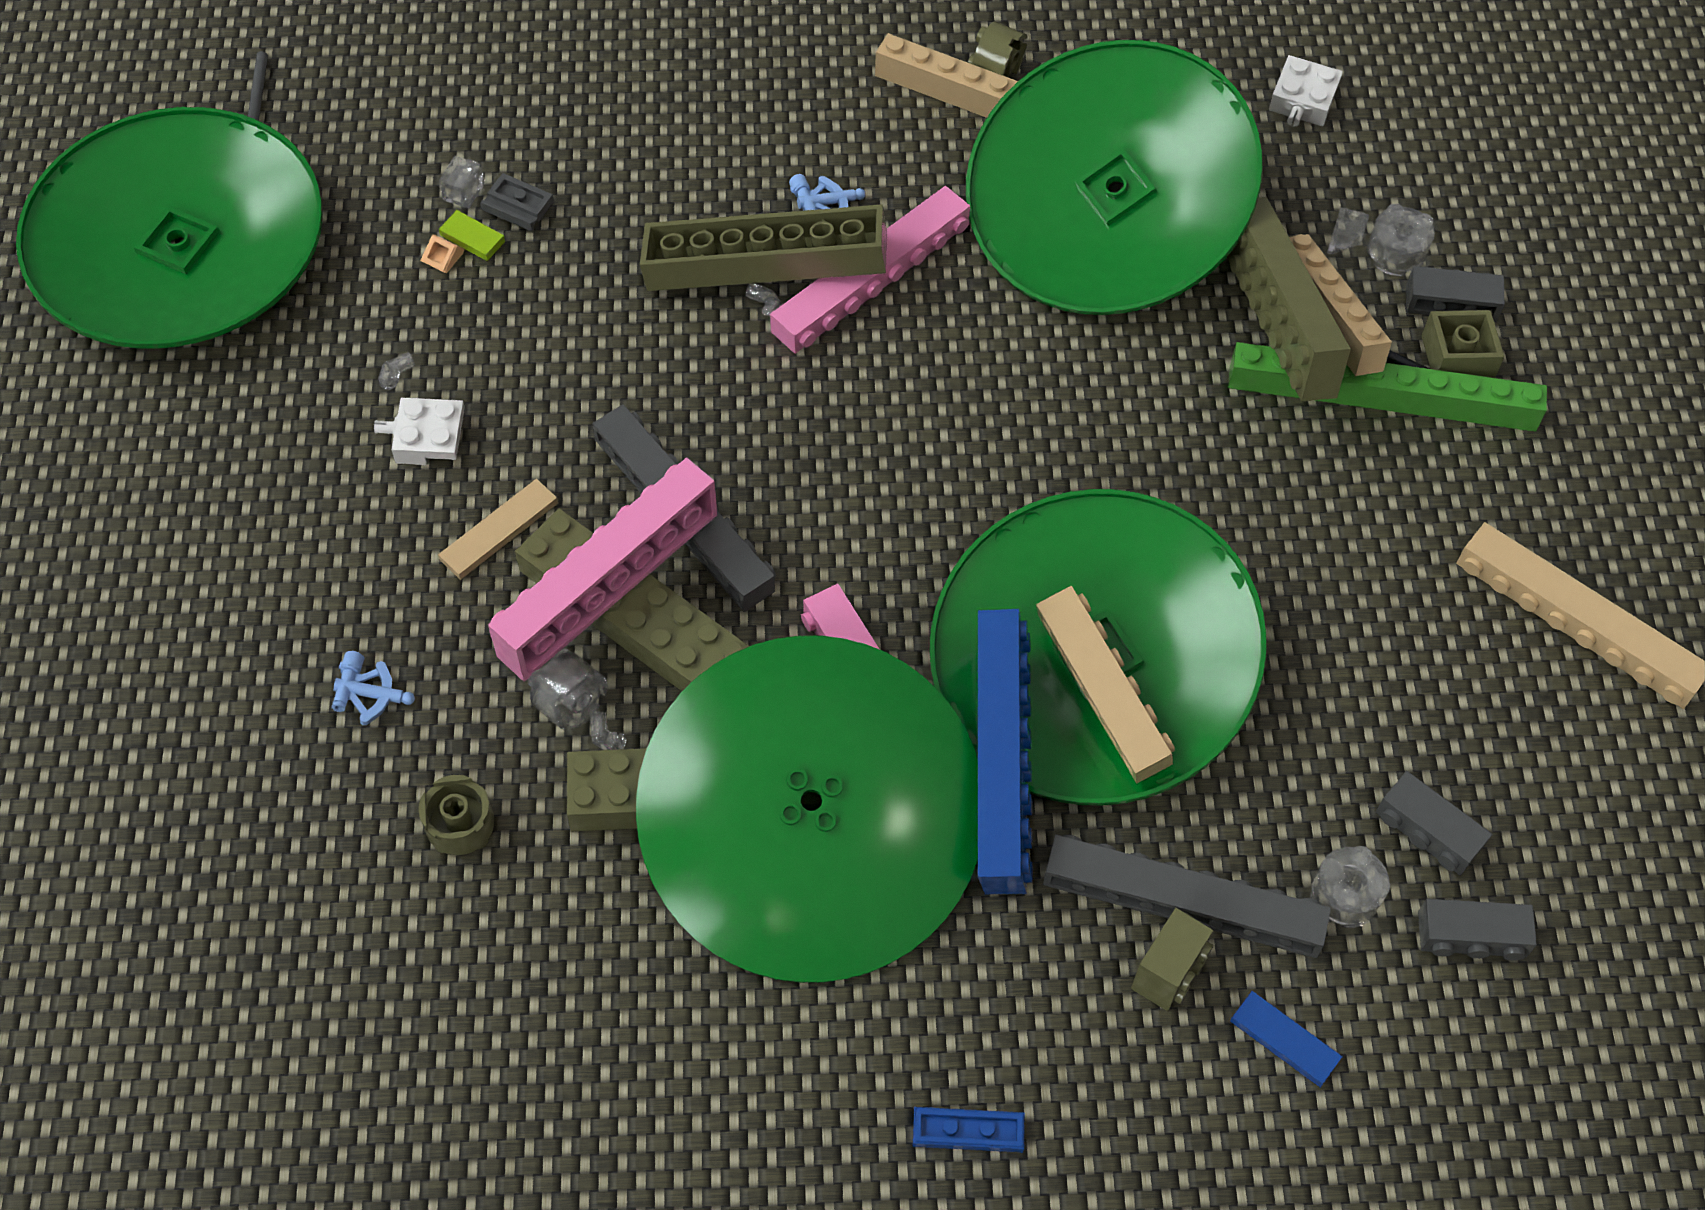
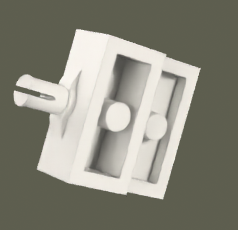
[1269,55,1343,126]
[374,398,465,465]

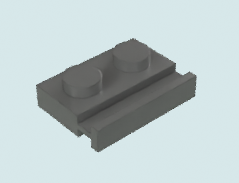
[480,173,554,231]

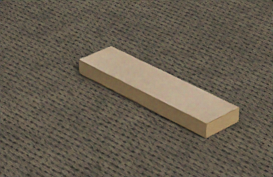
[438,478,558,580]

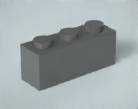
[1406,266,1505,322]
[1375,771,1493,876]
[1418,899,1537,961]

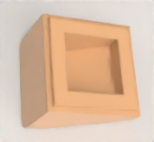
[420,234,465,273]

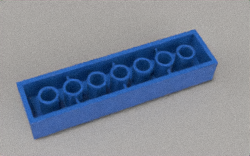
[978,609,1033,895]

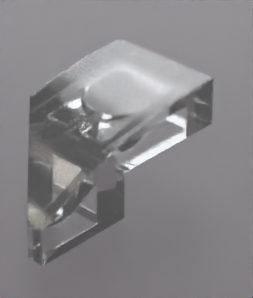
[1327,207,1369,254]

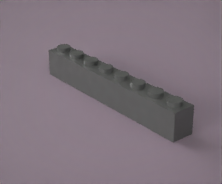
[592,404,776,612]
[1043,834,1331,958]

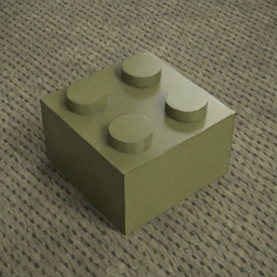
[1421,310,1504,378]
[1131,907,1214,1011]

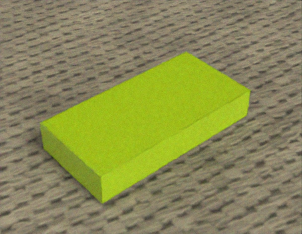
[439,210,505,261]

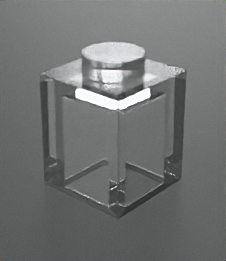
[439,156,485,209]

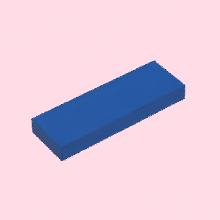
[1230,991,1343,1088]
[913,1107,1025,1153]

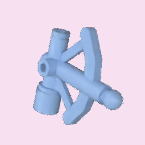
[789,174,865,211]
[332,651,415,725]

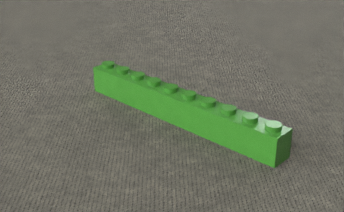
[1228,342,1547,432]

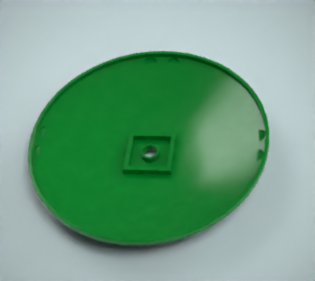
[966,40,1263,315]
[16,107,323,349]
[930,489,1266,806]
[636,636,978,983]

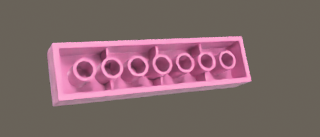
[488,457,717,682]

